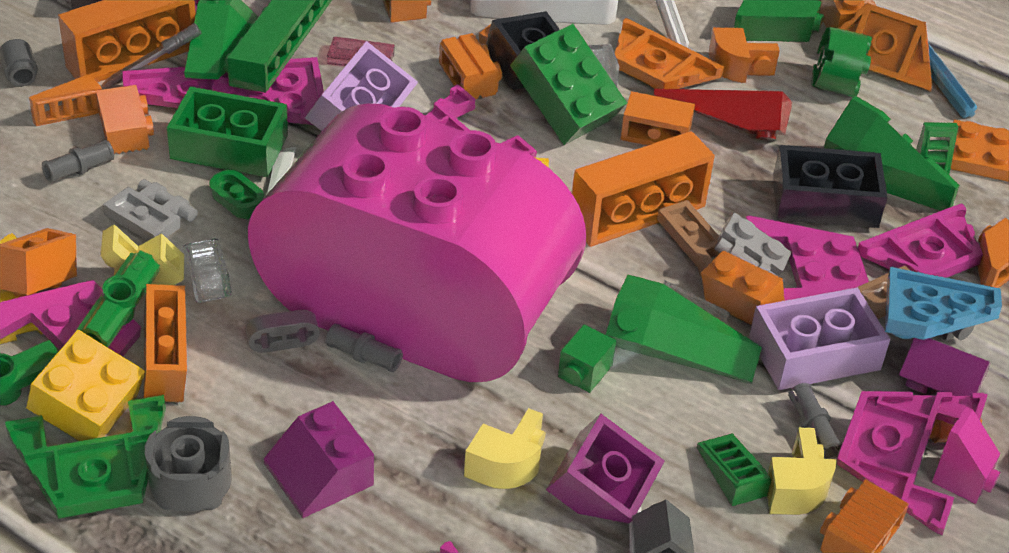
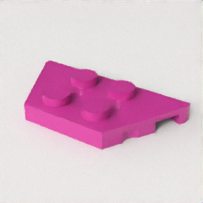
[858,203,983,278]

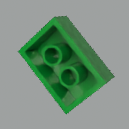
[510,24,627,145]
[167,87,288,177]

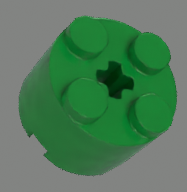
[811,27,872,97]

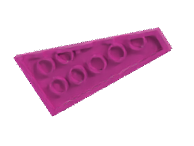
[122,57,324,125]

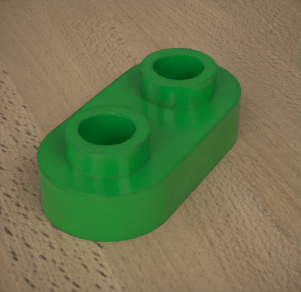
[209,170,264,220]

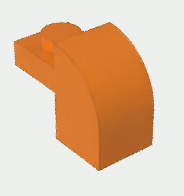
[708,27,780,83]

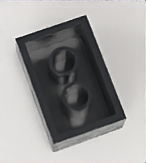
[773,145,888,228]

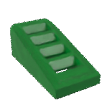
[916,122,958,174]
[697,433,772,506]

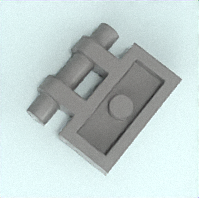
[103,179,198,241]
[714,212,791,277]

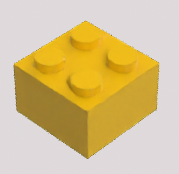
[26,330,145,441]

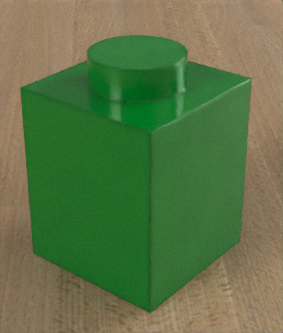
[558,324,616,393]

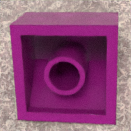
[899,338,991,396]
[263,401,374,518]
[546,413,665,523]

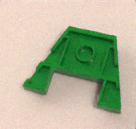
[5,395,166,519]

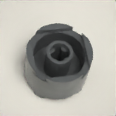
[145,416,232,512]

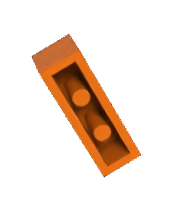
[144,284,187,402]

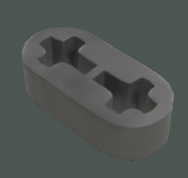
[246,310,320,353]

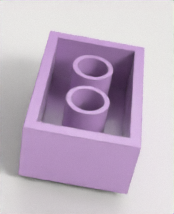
[305,41,418,131]
[749,287,890,390]

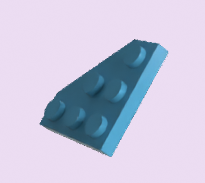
[885,267,1002,340]

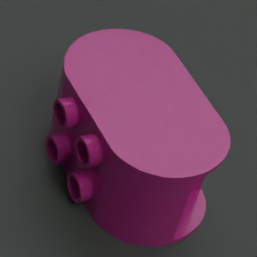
[248,103,586,382]

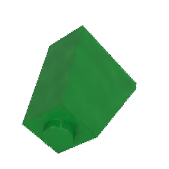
[734,0,824,42]

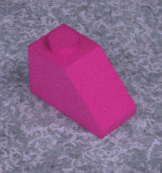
[932,406,1001,504]

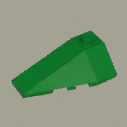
[184,0,258,80]
[824,96,960,211]
[605,274,762,384]

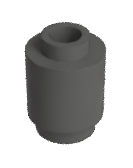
[0,39,38,87]

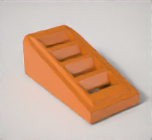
[29,74,102,126]

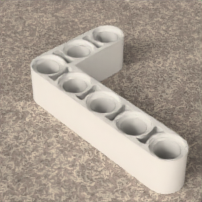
[470,0,618,25]

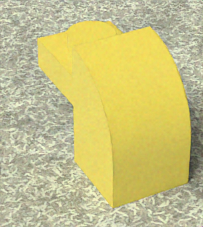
[101,225,184,285]
[464,408,546,489]
[767,427,836,515]

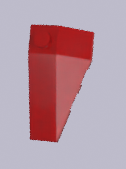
[654,89,792,140]

